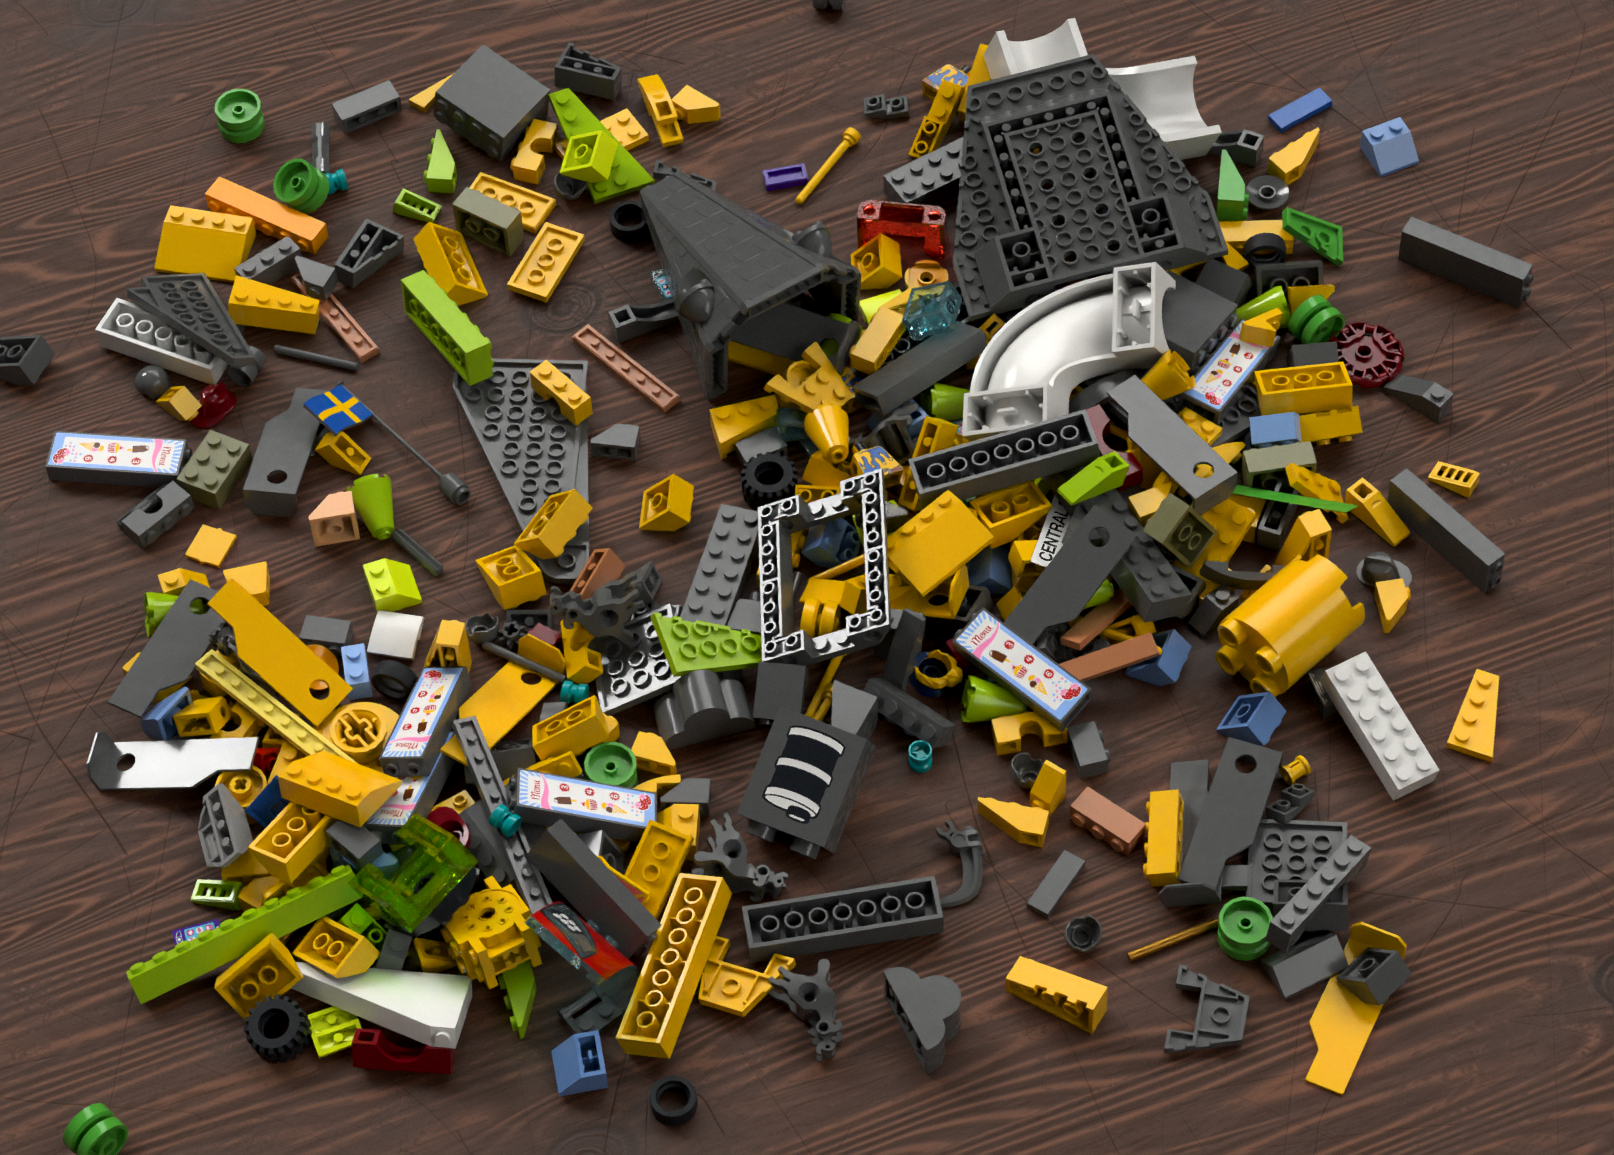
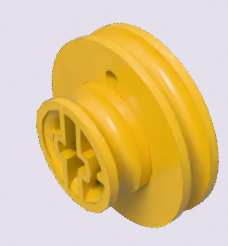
[316,702,399,773]

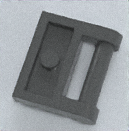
[557,983,624,1035]

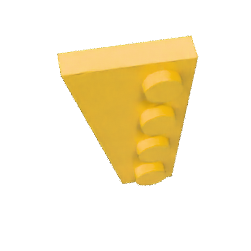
[1446,669,1499,762]

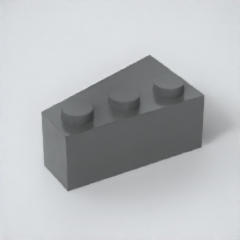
[554,42,622,100]
[334,218,404,288]

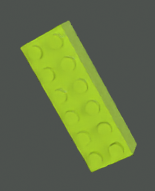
[401,270,494,386]

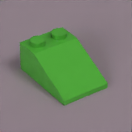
[1216,150,1249,221]

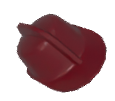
[190,382,237,428]
[425,806,471,855]

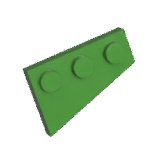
[1282,207,1344,267]

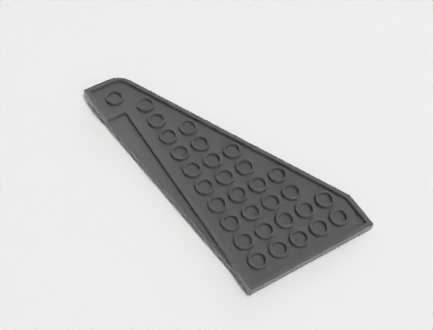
[452,358,590,584]

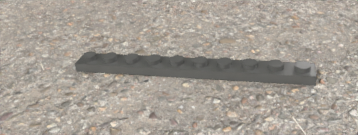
[452,716,555,919]

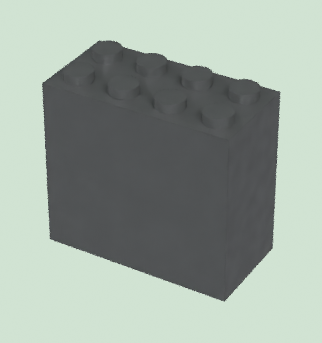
[434,44,550,162]
[1162,270,1238,377]

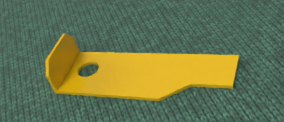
[799,565,969,619]
[207,578,353,729]
[440,634,566,766]
[1305,922,1407,1096]

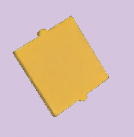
[185,525,237,568]

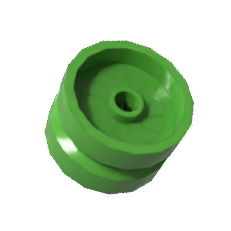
[215,89,265,143]
[273,159,329,214]
[1288,295,1345,344]
[584,741,638,788]
[1217,897,1273,961]
[63,1103,129,1155]

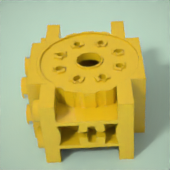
[440,876,542,990]

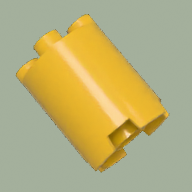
[1215,554,1365,697]

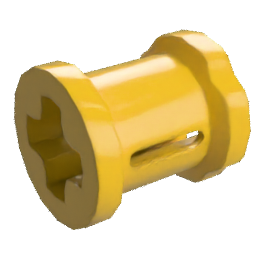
[1279,755,1311,785]

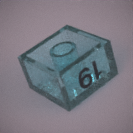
[902,281,962,339]

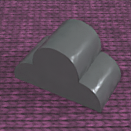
[653,670,756,750]
[883,967,961,1074]

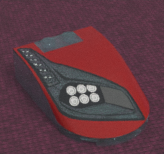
[524,901,639,998]

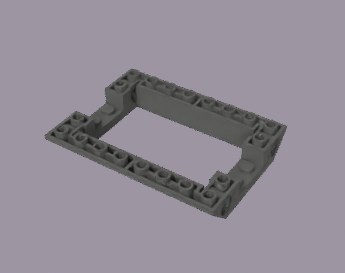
[758,468,891,666]

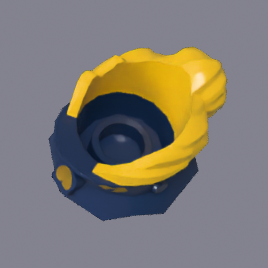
[910,649,963,698]

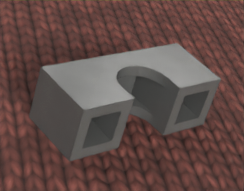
[121,481,194,549]

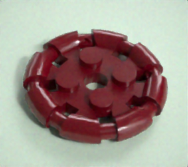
[1326,322,1404,388]

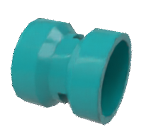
[325,169,349,195]
[560,680,589,704]
[908,740,932,773]
[488,804,522,838]

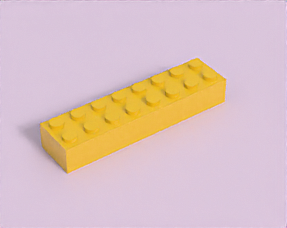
[616,873,732,1059]

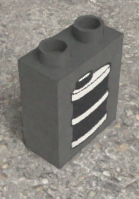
[737,706,877,860]

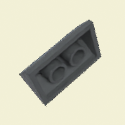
[1259,930,1349,1000]

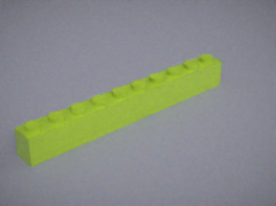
[126,865,365,1004]

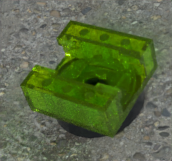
[348,812,479,937]

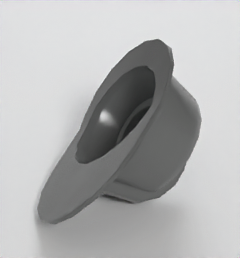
[1356,552,1412,587]

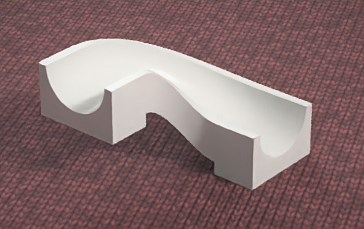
[983,18,1222,160]
[962,262,1176,442]

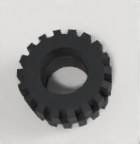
[741,452,798,511]
[244,995,312,1063]

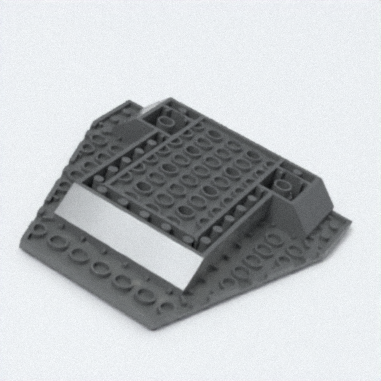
[953,54,1228,321]

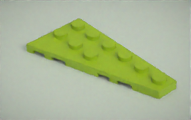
[548,88,655,204]
[650,612,762,677]

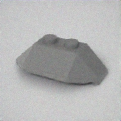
[198,783,253,868]

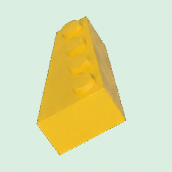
[228,275,319,334]
[1005,956,1108,1034]

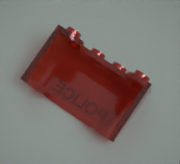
[857,200,948,259]

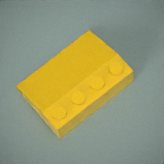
[154,205,256,283]
[887,490,995,597]
[278,751,402,828]

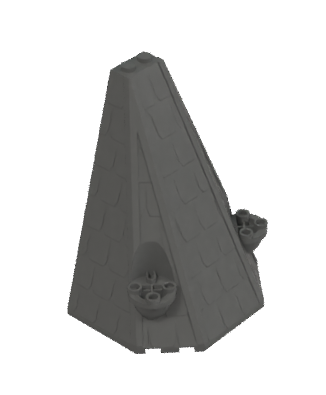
[640,171,861,401]

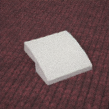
[367,610,424,660]

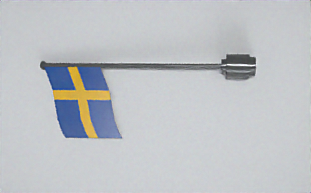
[303,381,471,505]

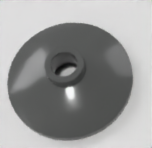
[1245,175,1289,210]

